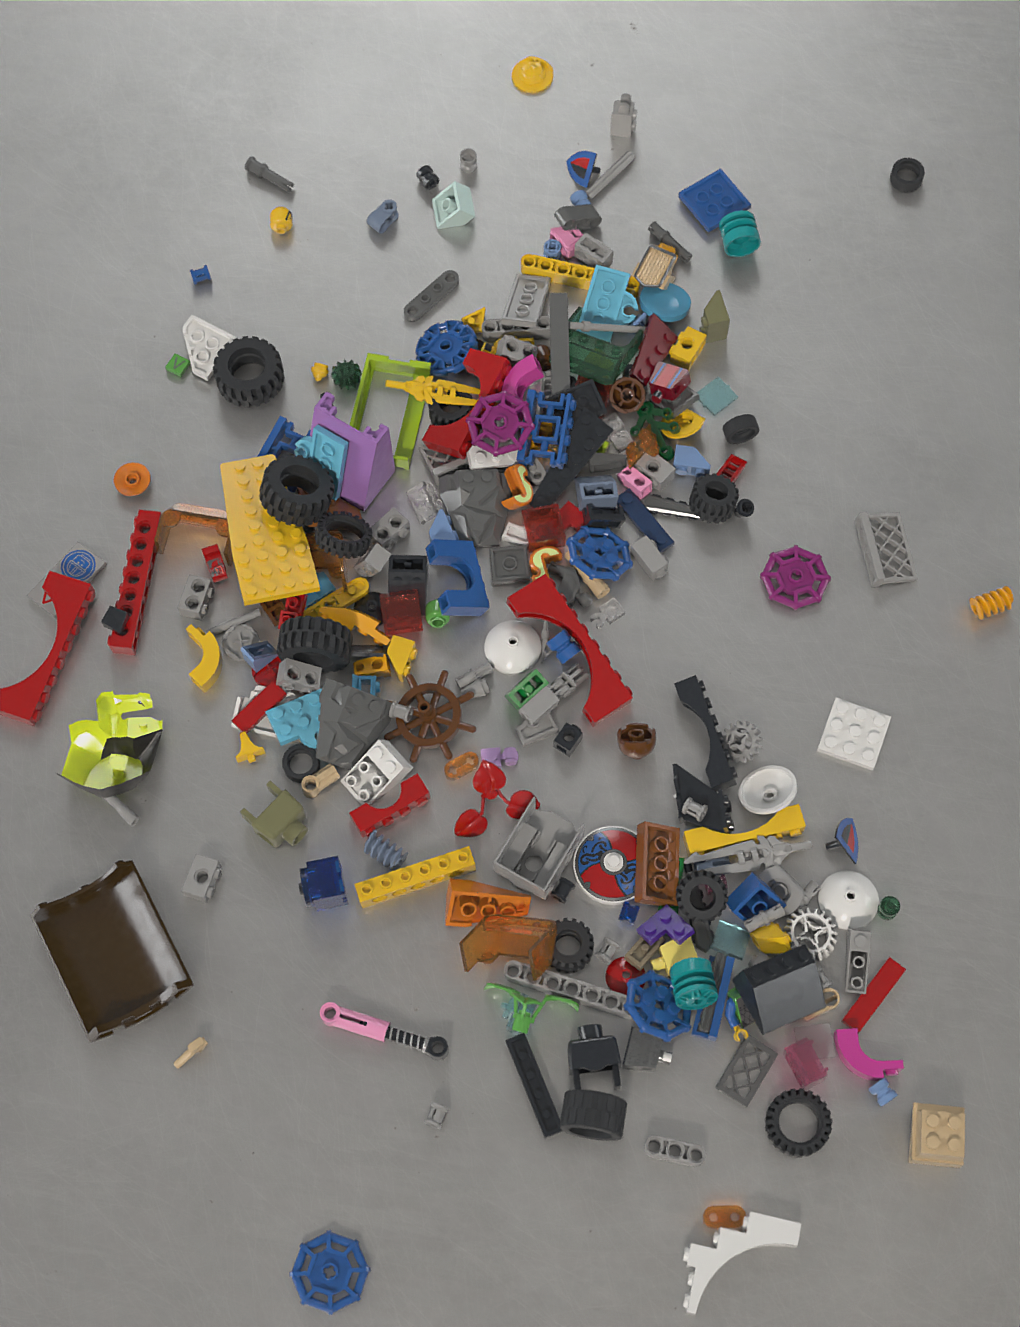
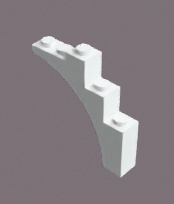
[683,1212,801,1315]

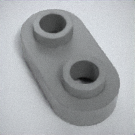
[525,457,547,485]

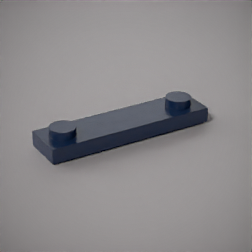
[617,488,674,553]

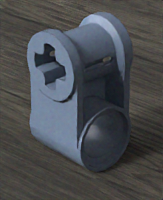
[366,199,399,234]

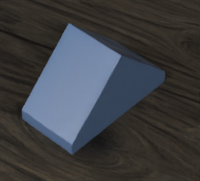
[240,641,278,673]

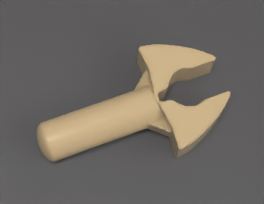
[174,1037,208,1069]

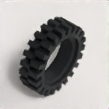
[765,1088,832,1158]

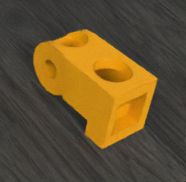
[353,654,391,678]

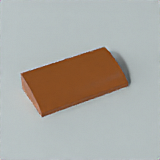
[634,821,680,906]

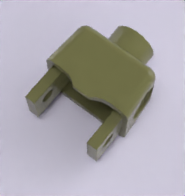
[240,781,308,848]

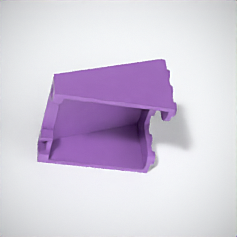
[310,391,395,512]

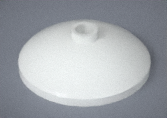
[484,620,541,675]
[739,765,798,814]
[818,870,879,930]

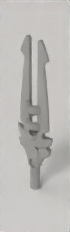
[684,836,812,874]

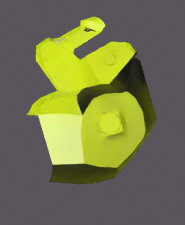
[57,691,163,798]

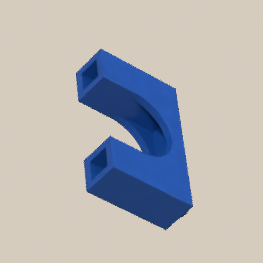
[425,539,490,616]

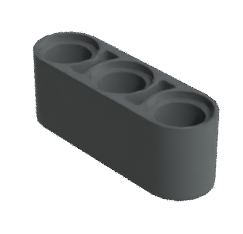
[554,205,602,230]

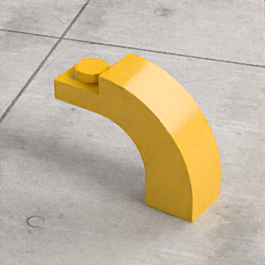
[186,624,223,693]

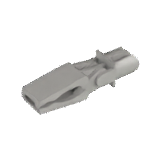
[518,663,590,726]

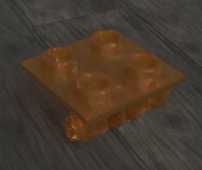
[626,424,659,469]

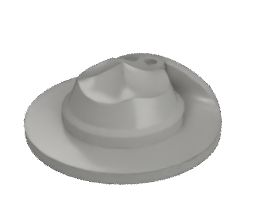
[758,865,804,917]

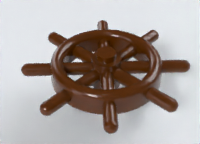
[384,670,476,763]

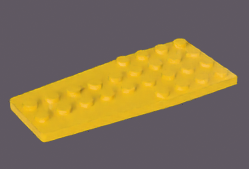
[220,454,320,606]

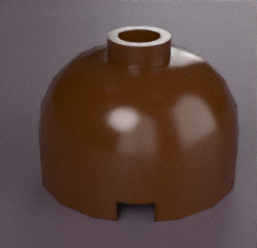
[609,376,645,414]
[617,723,656,759]

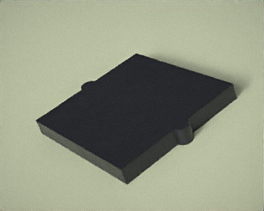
[351,644,383,657]

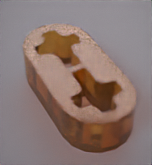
[444,752,479,781]

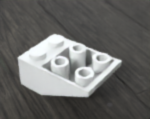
[341,740,413,806]

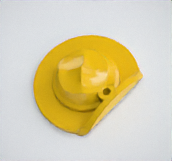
[512,56,553,93]
[661,409,706,439]

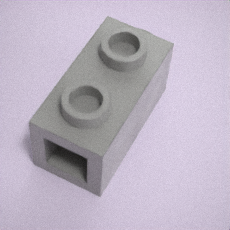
[630,535,669,581]

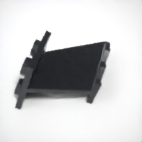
[673,764,735,834]

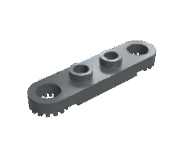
[404,270,459,322]

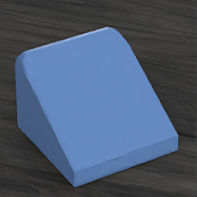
[629,312,647,334]

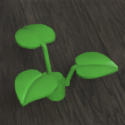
[484,983,579,1034]

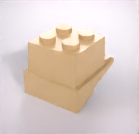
[908,1102,965,1168]

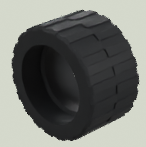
[559,1089,627,1141]

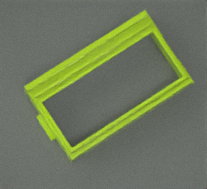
[349,353,431,470]

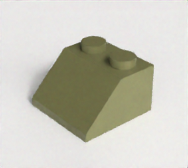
[699,290,730,343]

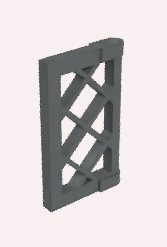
[715,1035,778,1108]

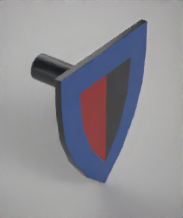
[566,151,601,188]
[825,818,859,864]

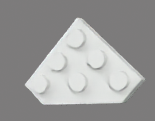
[182,315,237,381]
[467,419,519,470]

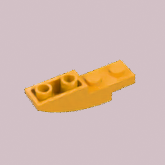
[318,606,392,647]

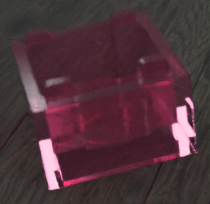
[783,1037,829,1091]

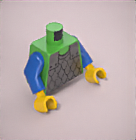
[725,987,755,1042]

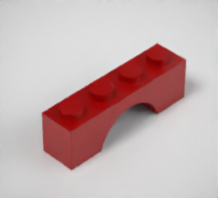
[349,773,431,838]

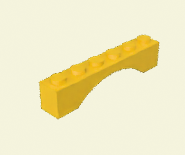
[683,804,806,857]

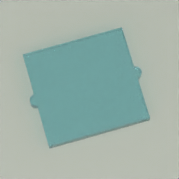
[697,377,738,416]
[710,920,750,961]

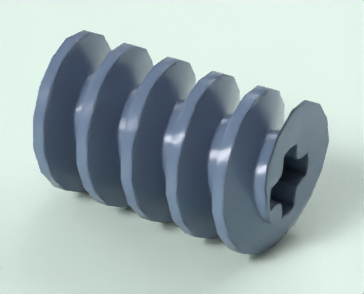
[364,830,408,871]

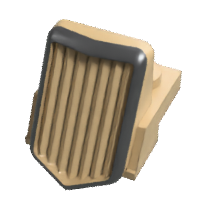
[631,245,677,290]

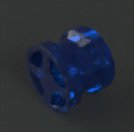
[618,901,640,925]

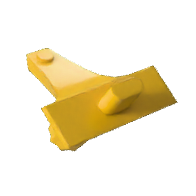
[235,731,265,763]

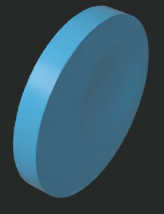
[639,283,691,322]

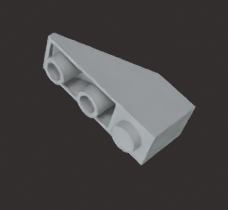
[845,929,872,994]

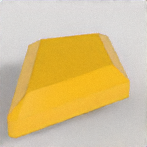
[461,307,486,333]

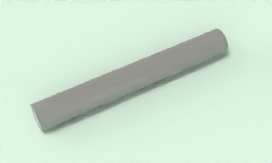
[206,609,261,635]

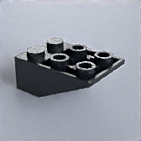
[388,555,428,617]

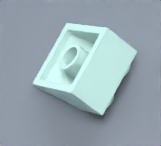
[432,181,475,229]

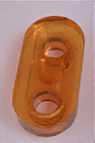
[703,1205,746,1229]

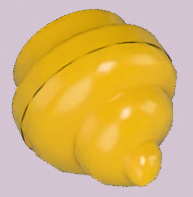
[311,362,329,382]

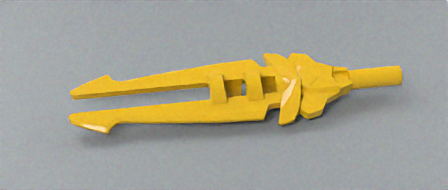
[385,376,499,407]

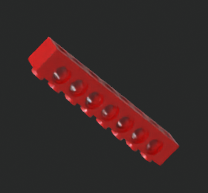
[107,509,164,656]

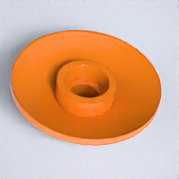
[114,462,151,496]

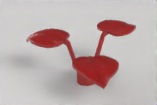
[454,760,540,837]

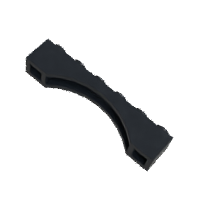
[674,675,738,792]

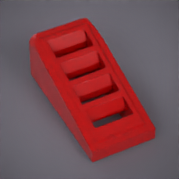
[716,454,747,483]

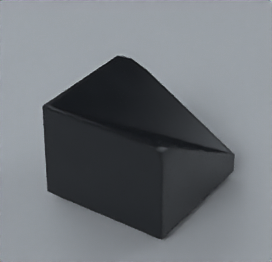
[101,606,130,634]

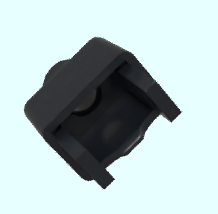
[567,1024,622,1090]

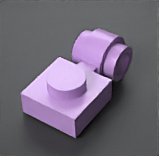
[481,747,519,768]

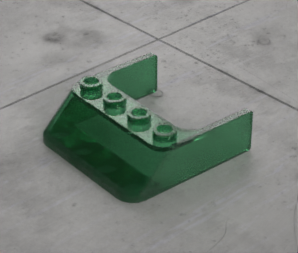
[549,307,644,385]

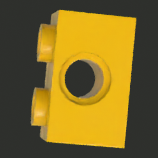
[669,326,707,370]

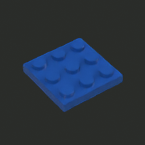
[678,168,751,233]

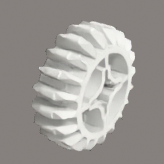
[783,907,838,962]

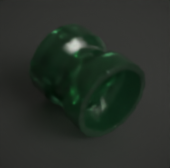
[877,896,900,921]

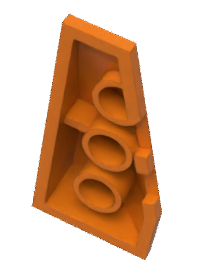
[445,878,531,927]

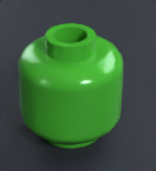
[425,599,450,628]

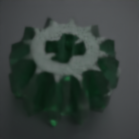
[331,359,362,391]

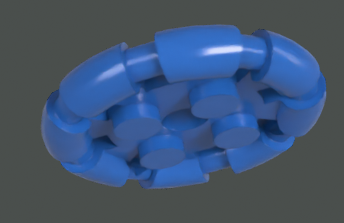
[415,320,478,376]

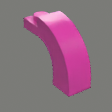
[502,354,544,421]
[834,1028,904,1081]

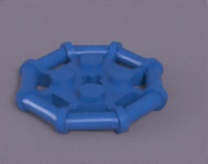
[566,525,633,581]
[624,970,692,1042]
[289,1230,371,1315]

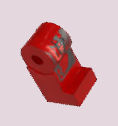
[201,544,228,583]

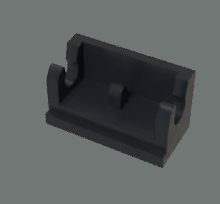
[582,505,626,529]

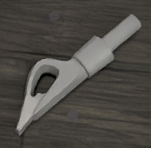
[541,620,552,663]

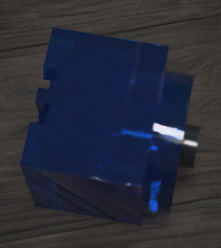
[298,856,349,911]

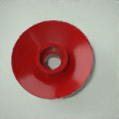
[605,957,646,995]

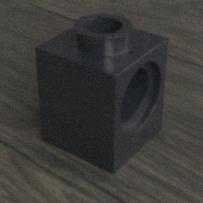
[553,722,583,757]

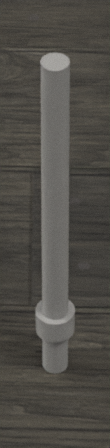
[568,321,647,334]

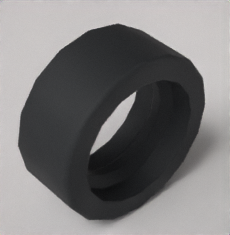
[890,158,925,192]
[722,414,760,444]
[282,744,320,783]

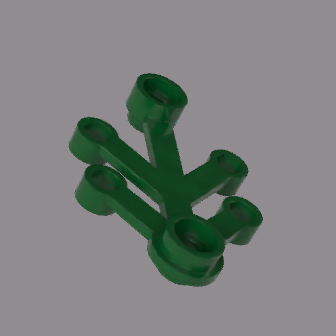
[630,401,681,461]

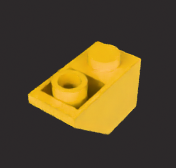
[387,635,418,682]
[749,922,792,954]

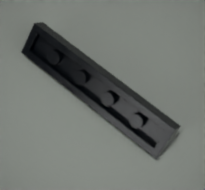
[505,1033,564,1139]

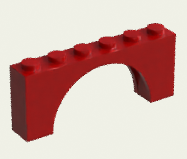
[422,348,513,460]

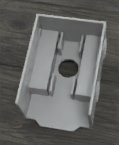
[493,797,585,900]

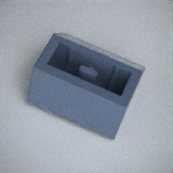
[574,475,618,511]

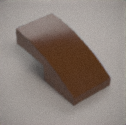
[259,599,285,627]

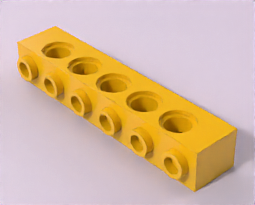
[354,846,476,909]

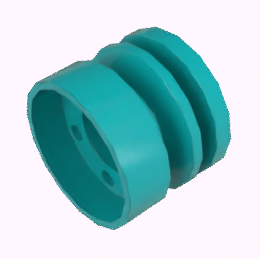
[719,210,761,257]
[669,957,718,1010]

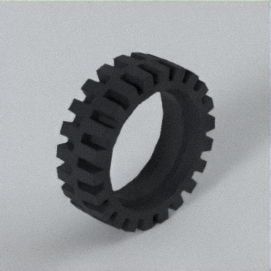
[315,511,372,559]

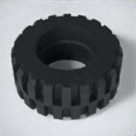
[213,336,284,408]
[259,455,334,527]
[277,616,353,673]

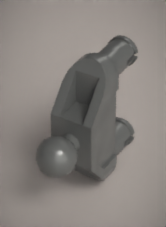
[548,561,593,608]

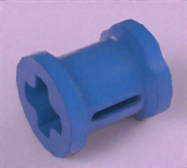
[190,265,211,285]

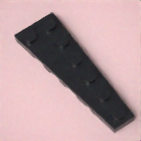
[529,407,614,516]

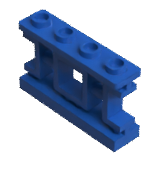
[516,389,576,469]
[257,416,311,493]

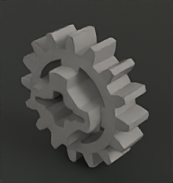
[722,720,763,763]

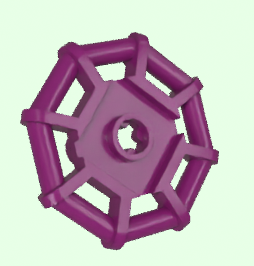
[466,390,535,457]
[760,545,831,610]

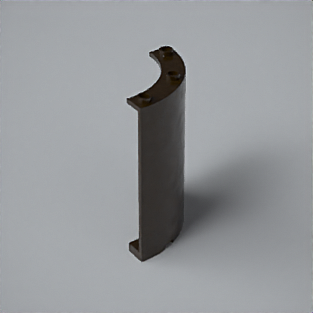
[30,860,194,1043]

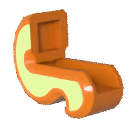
[501,463,533,510]
[529,546,562,582]

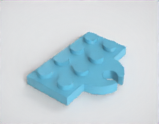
[576,265,638,343]
[294,425,349,501]
[265,688,322,748]

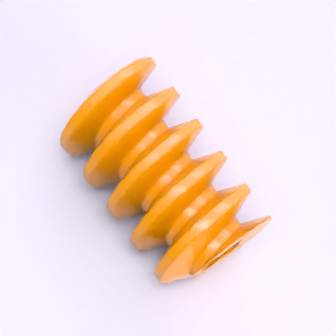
[969,586,1014,620]

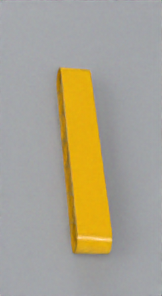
[521,254,639,298]

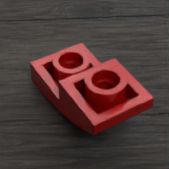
[278,594,308,629]

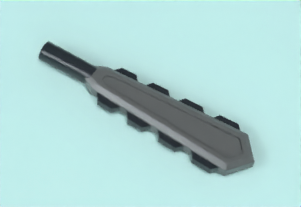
[640,494,721,522]
[684,863,715,953]

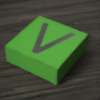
[165,353,191,377]

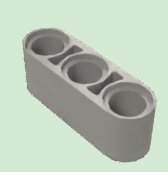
[644,1136,706,1167]

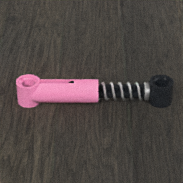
[320,1002,449,1061]

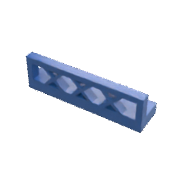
[691,955,735,1041]

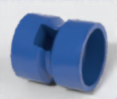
[546,628,582,664]

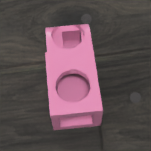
[617,465,652,500]

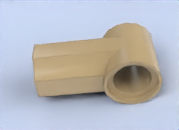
[302,763,340,798]

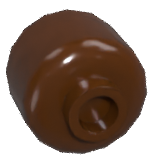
[536,344,551,371]

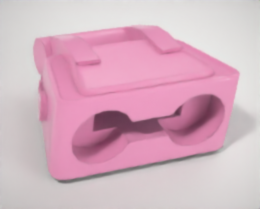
[550,227,583,261]

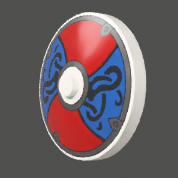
[573,826,637,905]

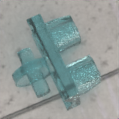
[500,993,537,1033]

